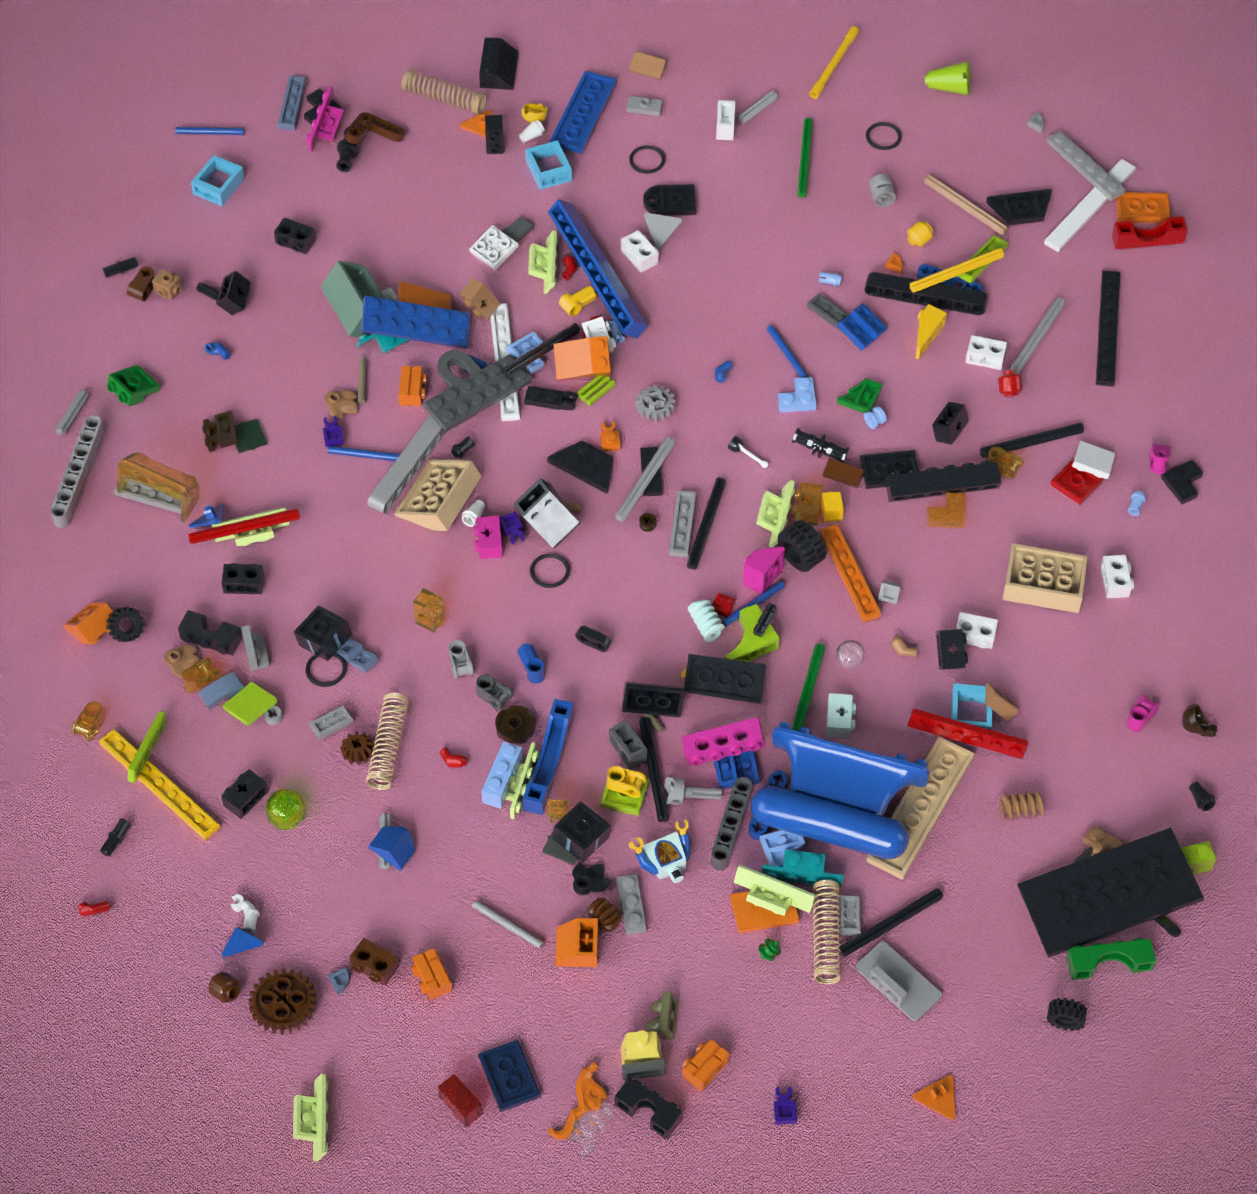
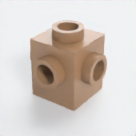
[152,269,182,300]

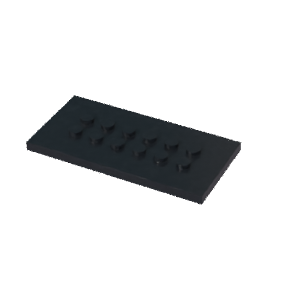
[1017,827,1204,958]

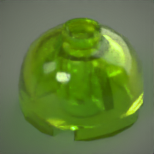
[265,789,306,830]

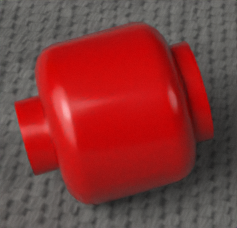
[998,370,1023,397]

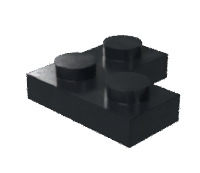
[304,88,341,125]
[1161,460,1203,504]

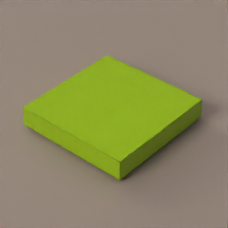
[222,681,277,726]
[600,777,649,816]

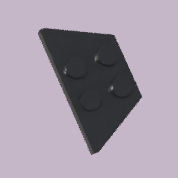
[986,189,1052,225]
[547,441,613,494]

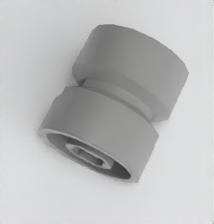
[869,174,896,207]

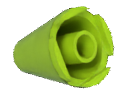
[925,61,971,95]

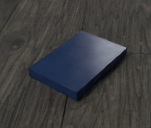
[478,1040,540,1112]

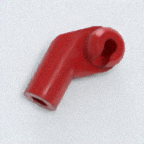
[562,255,577,280]
[439,747,468,768]
[78,901,110,917]

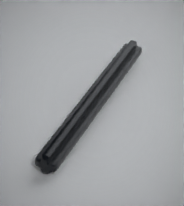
[502,323,580,377]
[980,423,1084,458]
[687,477,726,570]
[639,717,669,822]
[839,888,943,957]

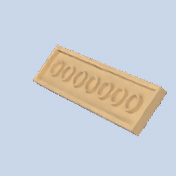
[867,737,975,880]

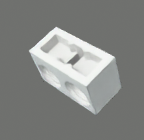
[716,100,735,140]
[621,230,659,272]
[966,335,1007,370]
[1100,555,1134,598]
[956,612,998,649]

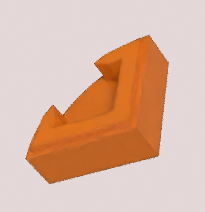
[885,252,903,274]

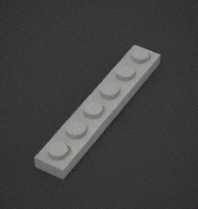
[1047,131,1125,201]

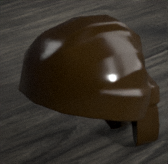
[1182,704,1218,737]

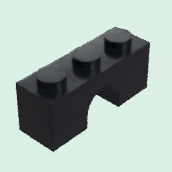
[178,610,243,656]
[614,1077,683,1140]

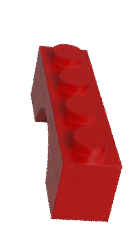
[1112,216,1188,249]

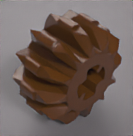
[340,731,374,766]
[587,897,622,932]

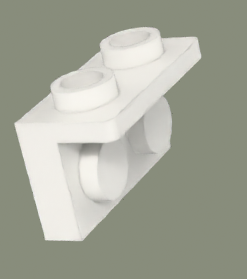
[582,317,616,354]

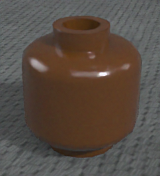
[209,972,240,1003]

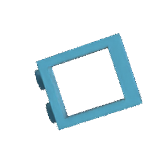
[525,140,572,190]
[191,155,244,206]
[951,683,992,730]

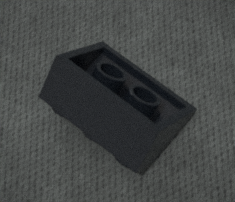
[479,37,519,90]
[622,681,685,717]

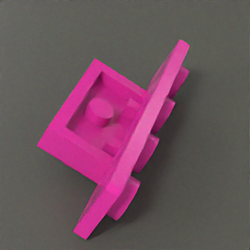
[306,86,344,151]

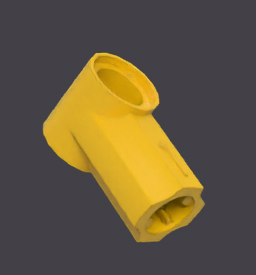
[559,286,596,316]

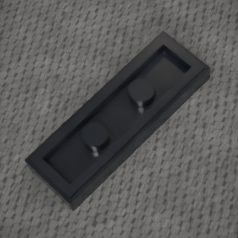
[640,447,662,496]

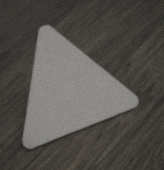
[644,213,682,249]

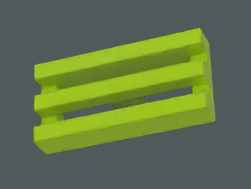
[577,376,615,406]

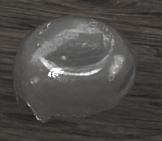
[836,640,865,669]

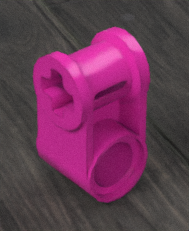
[1149,443,1171,474]
[1127,694,1160,732]

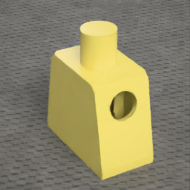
[621,1030,662,1065]

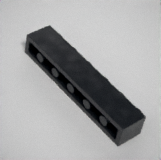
[885,460,1001,502]

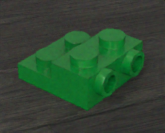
[107,365,160,407]

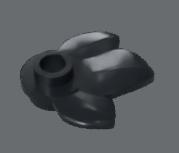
[572,862,611,895]

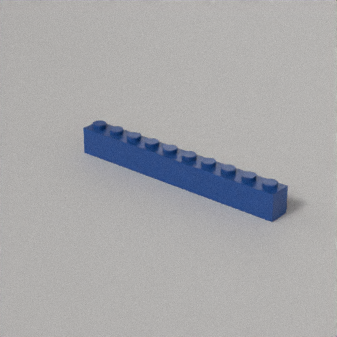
[548,199,648,338]

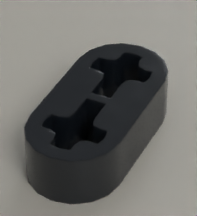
[575,626,612,652]

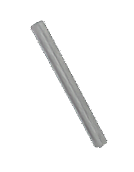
[1010,297,1065,374]
[615,437,675,522]

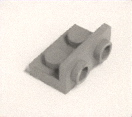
[241,625,270,671]

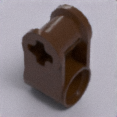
[127,266,154,302]

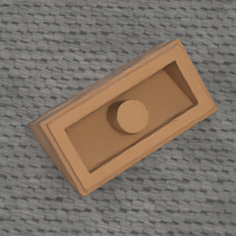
[629,51,666,80]
[985,683,1019,721]

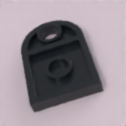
[643,184,696,216]

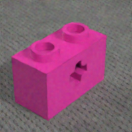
[473,516,502,559]

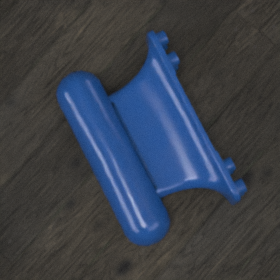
[750,722,930,859]

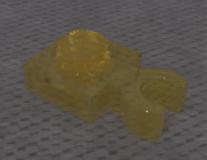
[547,799,568,823]

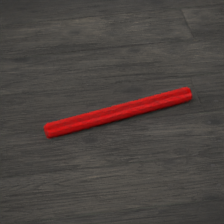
[188,509,300,544]

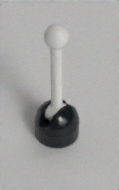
[728,436,768,468]

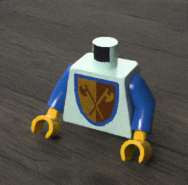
[629,819,691,883]

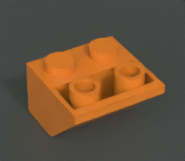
[555,918,598,967]

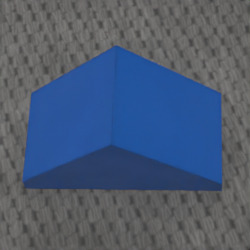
[221,927,263,957]

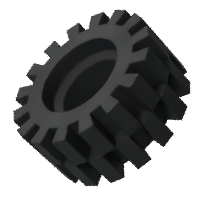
[106,607,145,642]
[1047,998,1087,1031]

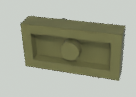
[644,991,679,1039]

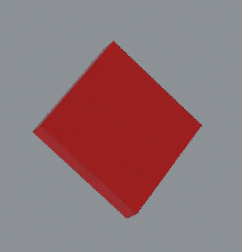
[1050,459,1103,505]

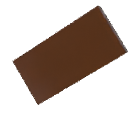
[822,458,864,489]

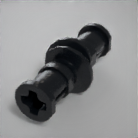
[336,127,359,172]
[792,428,849,463]

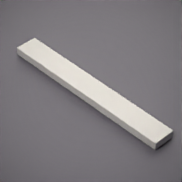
[1044,159,1136,252]
[490,303,520,421]

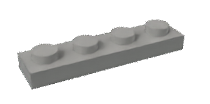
[114,476,191,515]
[669,490,696,558]

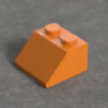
[63,602,113,645]

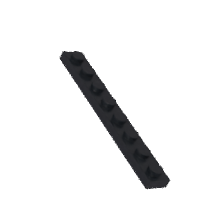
[1095,270,1120,387]

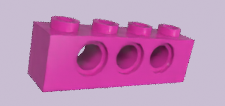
[682,717,766,766]

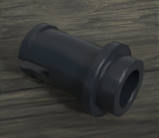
[451,437,475,458]

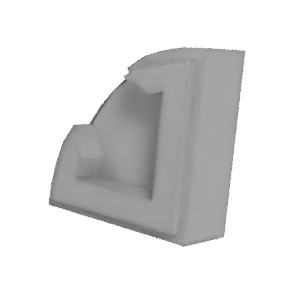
[1027,112,1044,133]

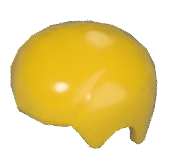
[521,103,548,123]

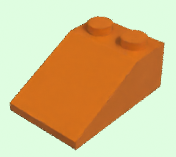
[554,336,611,380]

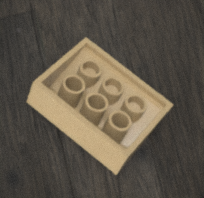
[394,460,482,531]
[1002,543,1088,613]

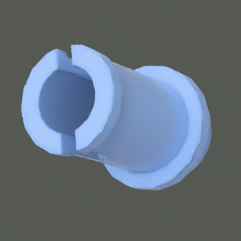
[819,271,842,287]
[608,320,625,344]
[1128,491,1146,516]

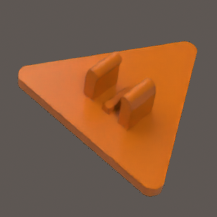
[460,110,492,137]
[912,1075,955,1120]

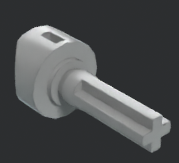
[664,777,722,805]

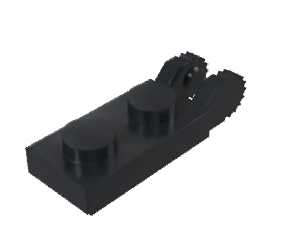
[524,386,578,411]

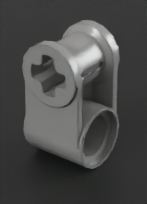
[448,640,474,679]

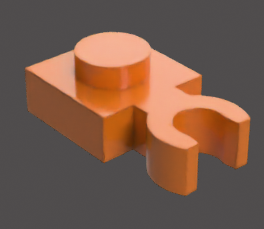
[600,421,620,452]

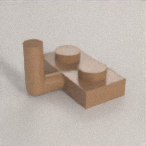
[1083,825,1126,856]

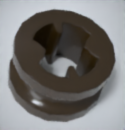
[639,513,656,532]

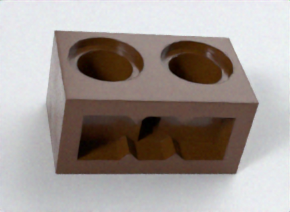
[349,938,399,986]

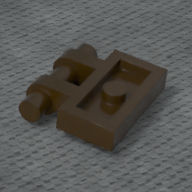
[202,411,239,452]

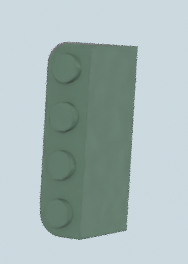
[321,261,386,337]

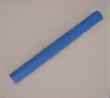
[175,127,244,135]
[767,325,808,378]
[327,446,400,461]
[722,581,785,627]

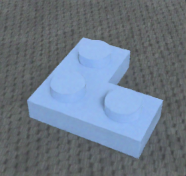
[507,331,545,375]
[778,377,816,412]

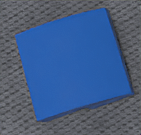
[837,303,888,351]
[714,751,761,788]

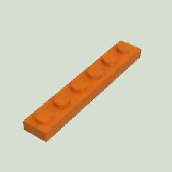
[819,524,881,623]

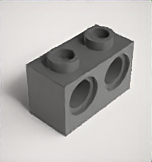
[609,720,647,770]

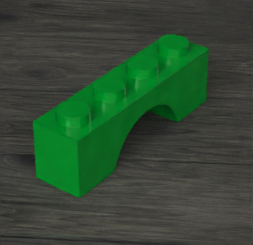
[1066,938,1156,980]

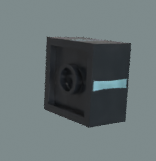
[294,605,352,661]
[552,801,611,863]

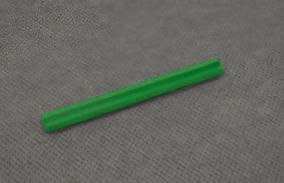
[797,118,813,198]
[791,643,825,731]

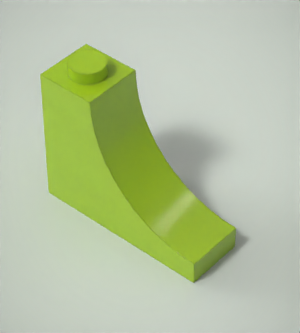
[725,604,780,662]

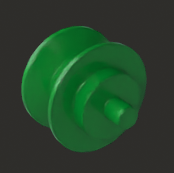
[758,938,781,961]

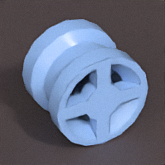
[864,406,887,429]

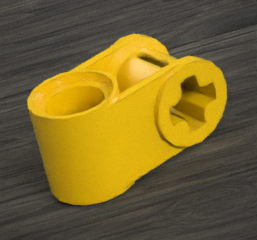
[606,766,647,798]

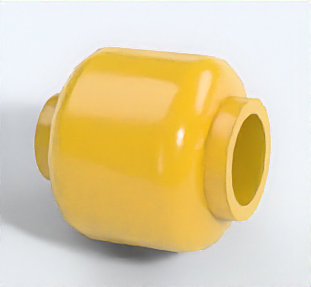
[907,221,933,247]

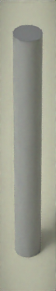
[472,900,544,949]

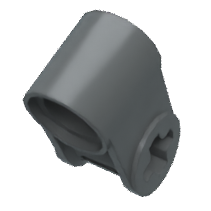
[476,675,513,711]

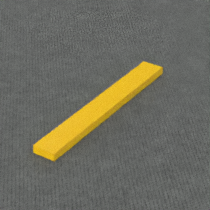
[99,729,220,841]

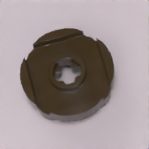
[495,705,535,744]

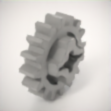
[636,385,675,422]

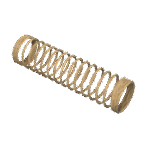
[401,69,486,115]
[366,693,409,790]
[813,880,841,984]

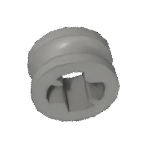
[264,705,282,725]

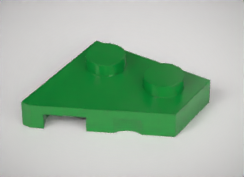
[836,379,883,414]

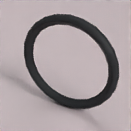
[866,122,902,150]
[629,146,665,174]
[530,554,570,588]
[305,653,347,687]

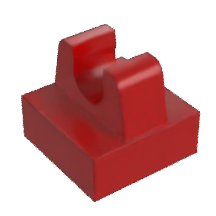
[711,593,736,617]

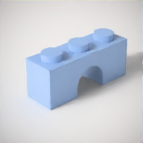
[482,742,523,809]

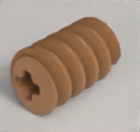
[999,791,1044,820]

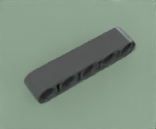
[711,777,752,870]

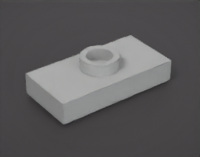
[626,96,663,116]
[309,705,354,741]
[839,895,861,936]

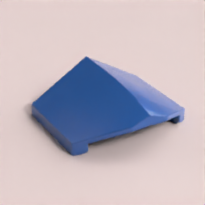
[368,826,415,871]

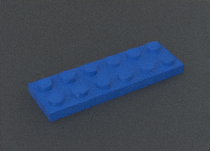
[550,71,616,154]
[361,296,470,349]

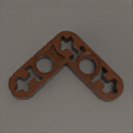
[345,112,405,144]

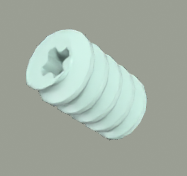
[688,600,725,642]

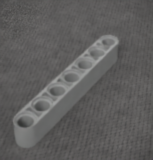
[50,415,104,528]
[367,415,446,514]

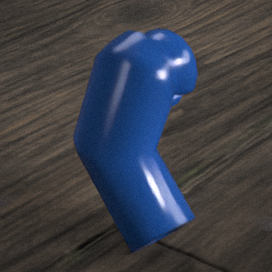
[204,342,231,360]
[715,360,733,383]

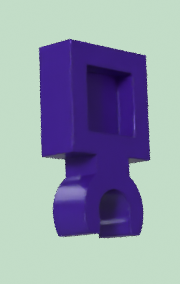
[322,416,344,447]
[499,512,525,545]
[773,1087,797,1125]

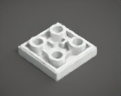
[469,225,519,271]
[1072,440,1115,479]

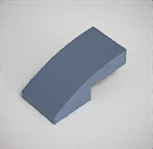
[336,638,379,673]
[198,672,244,709]

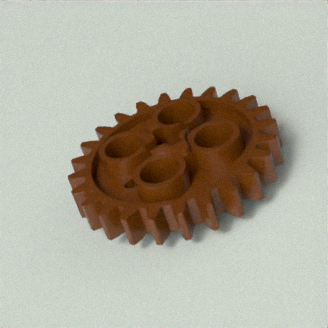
[248,968,318,1035]

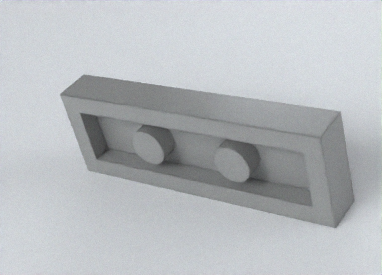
[616,874,646,935]

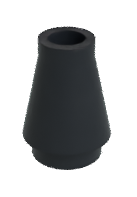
[1189,782,1216,811]

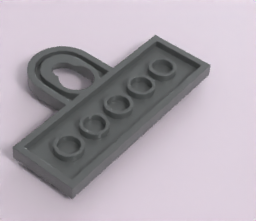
[423,350,532,432]

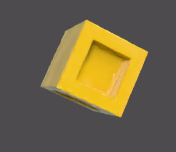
[821,491,844,522]

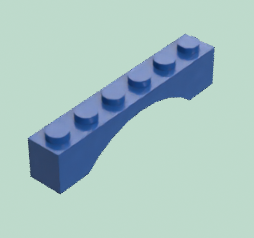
[523,699,574,815]

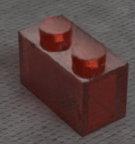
[438,1074,482,1127]

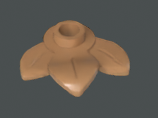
[324,390,358,420]
[164,645,202,679]

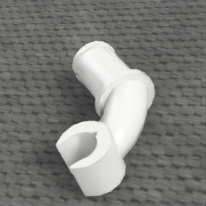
[231,894,260,934]

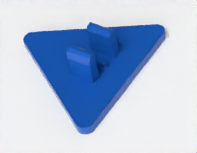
[189,504,224,528]

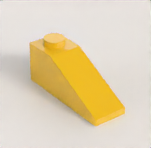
[916,304,947,359]

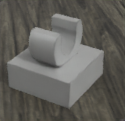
[878,580,902,604]

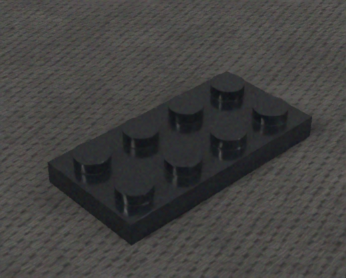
[684,654,767,704]

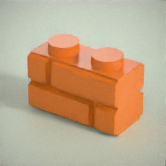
[398,366,427,406]
[410,948,452,1000]
[682,1039,730,1091]

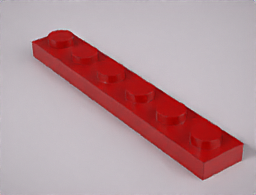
[907,708,1028,759]

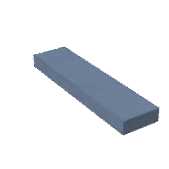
[278,76,307,130]

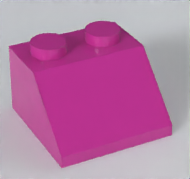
[742,547,785,594]

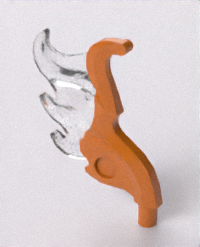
[548,1062,613,1157]

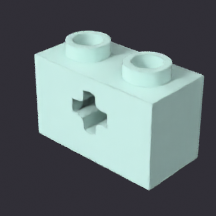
[826,693,856,739]

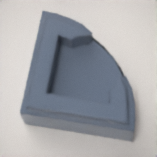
[328,967,350,996]

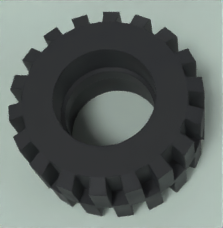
[777,520,827,572]

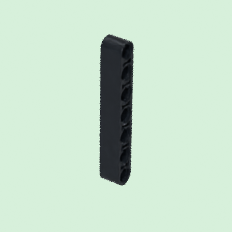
[864,272,988,315]

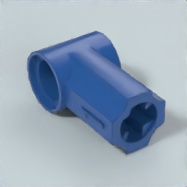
[517,643,545,684]

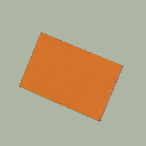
[1116,192,1171,223]
[398,281,451,310]
[730,891,799,934]

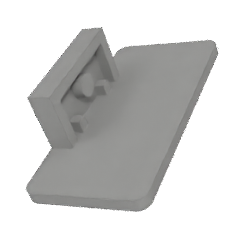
[856,941,942,1021]

